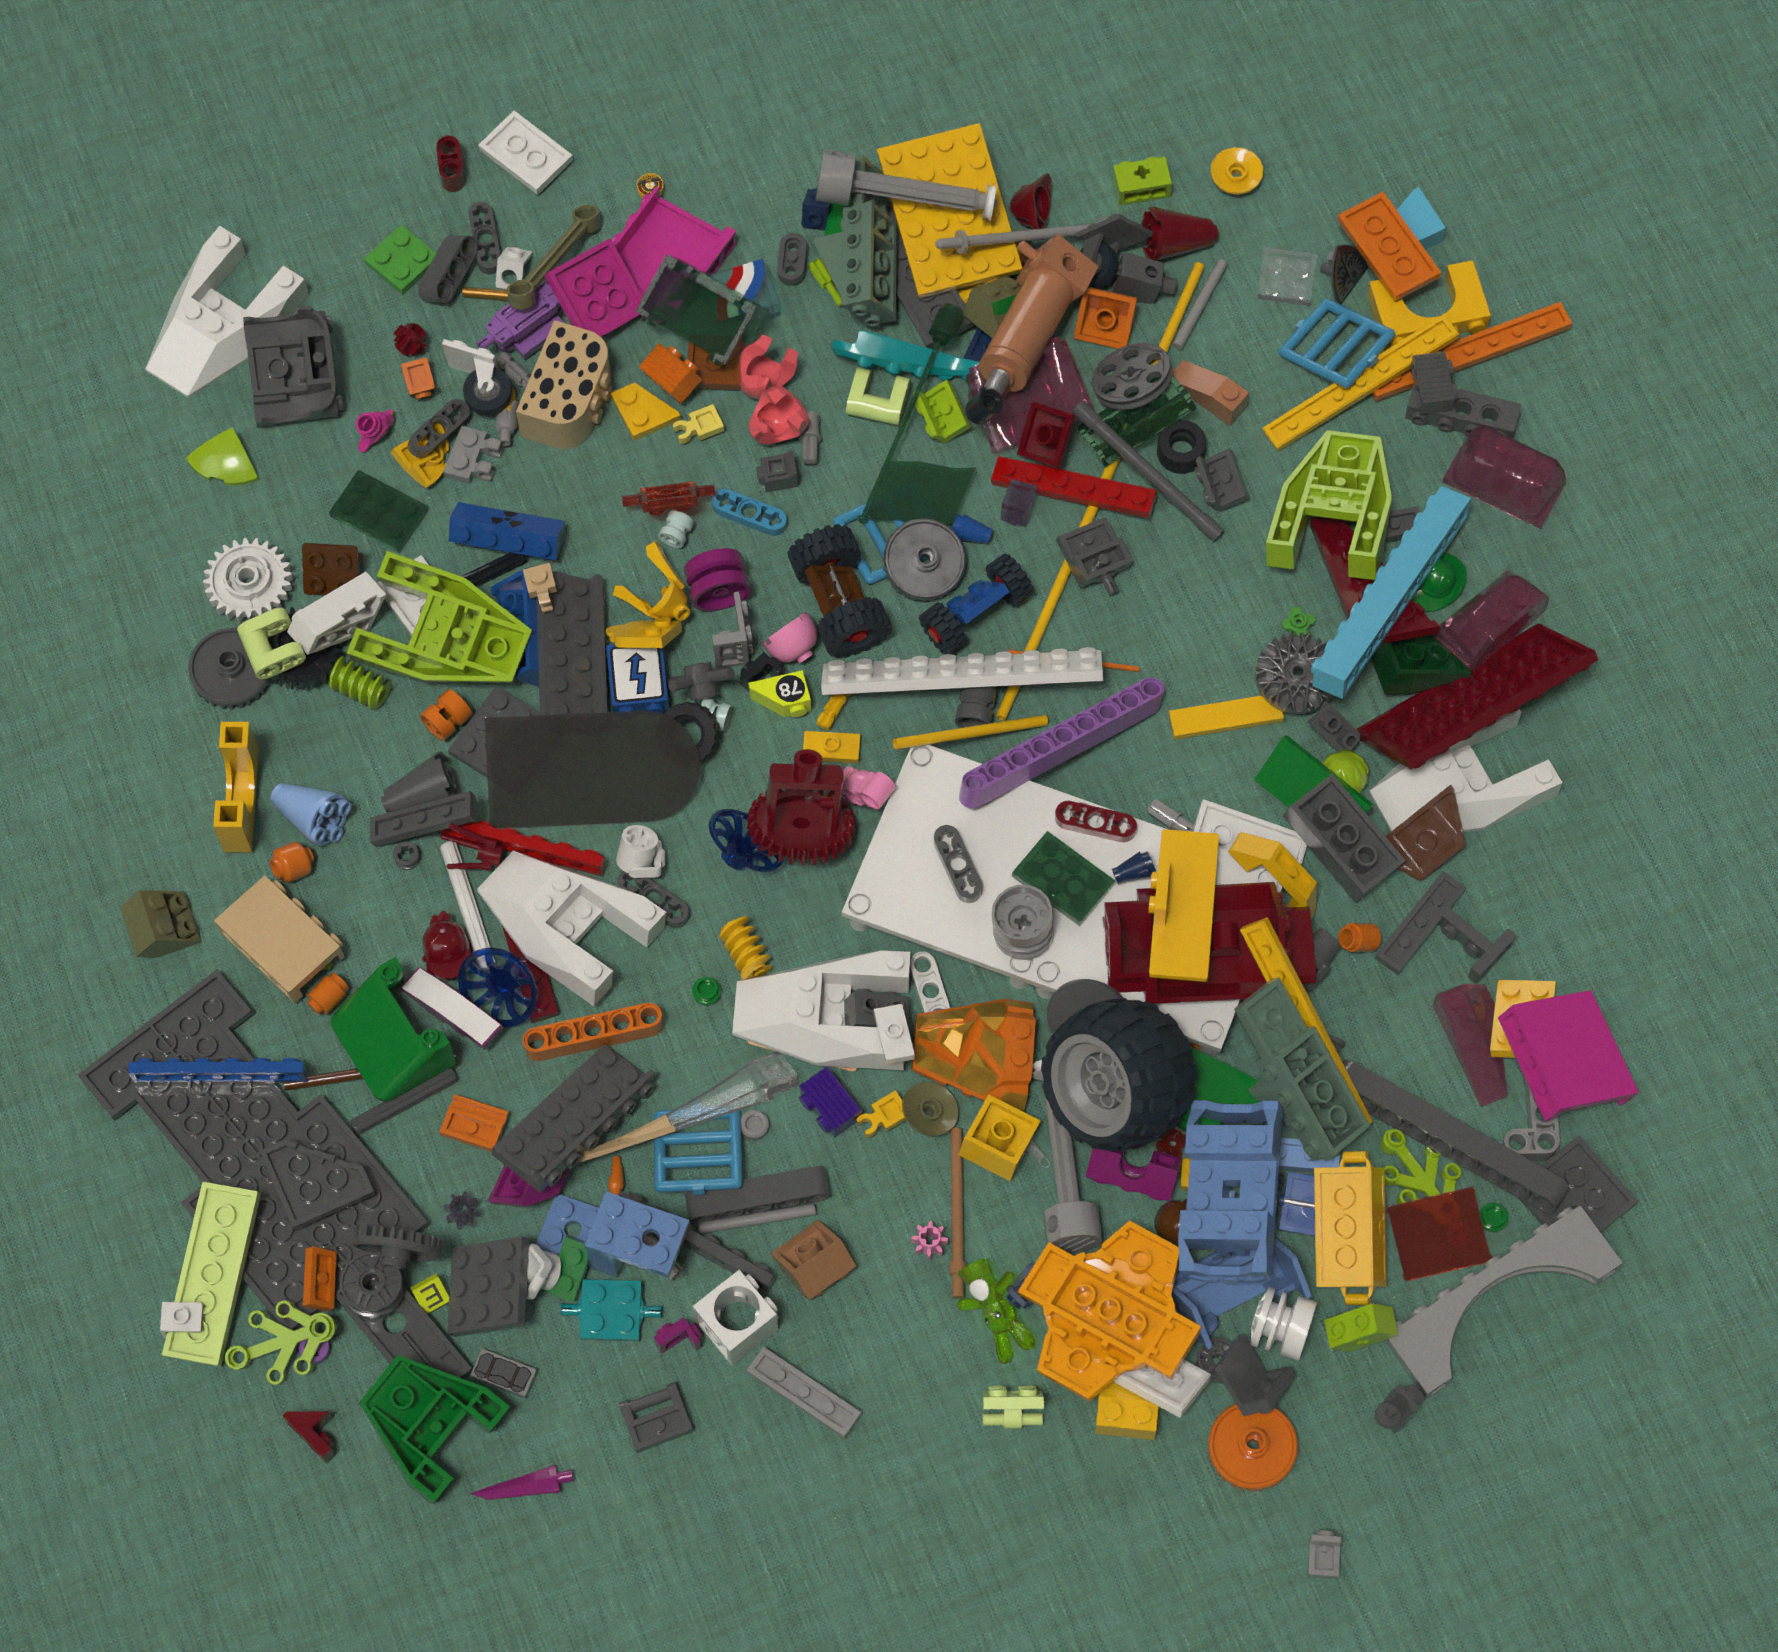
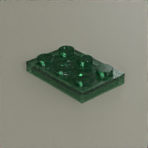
[329,469,429,553]
[1012,831,1115,926]

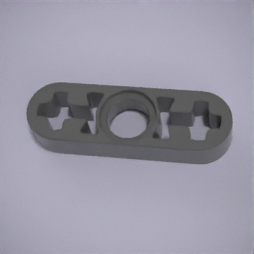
[468,202,500,275]
[408,399,470,458]
[934,825,982,903]
[617,871,689,928]

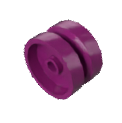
[684,548,751,612]

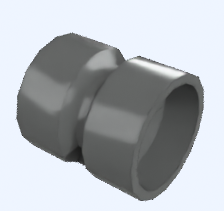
[955,686,996,728]

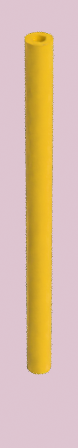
[893,715,1048,750]

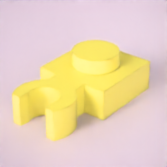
[673,404,724,444]

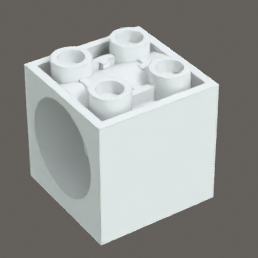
[692,1270,779,1366]

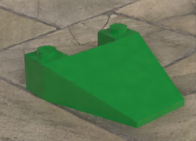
[359,1355,510,1504]

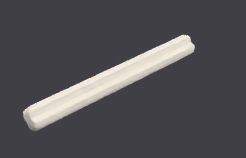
[440,841,495,971]

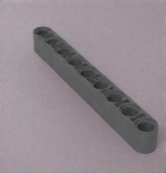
[1342,1060,1569,1214]

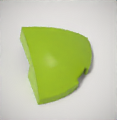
[186,427,259,486]

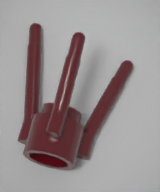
[440,823,503,871]

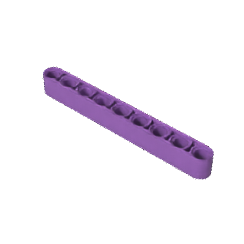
[959,677,1164,808]

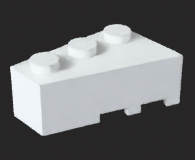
[287,572,386,655]

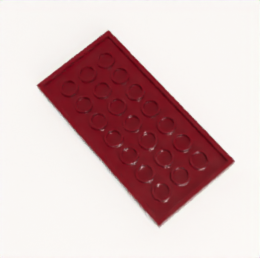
[1356,623,1599,769]

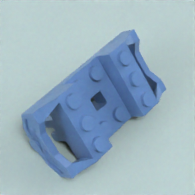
[1178,1100,1283,1285]

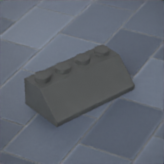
[1283,774,1406,903]

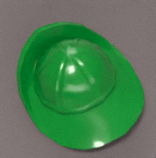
[1412,553,1466,611]

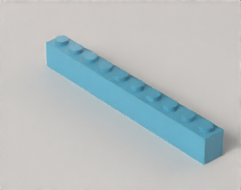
[1311,486,1471,699]

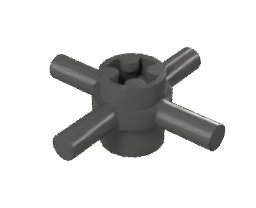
[666,661,735,700]

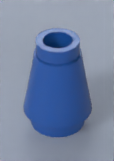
[952,514,992,544]

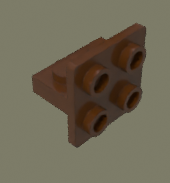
[302,543,363,595]

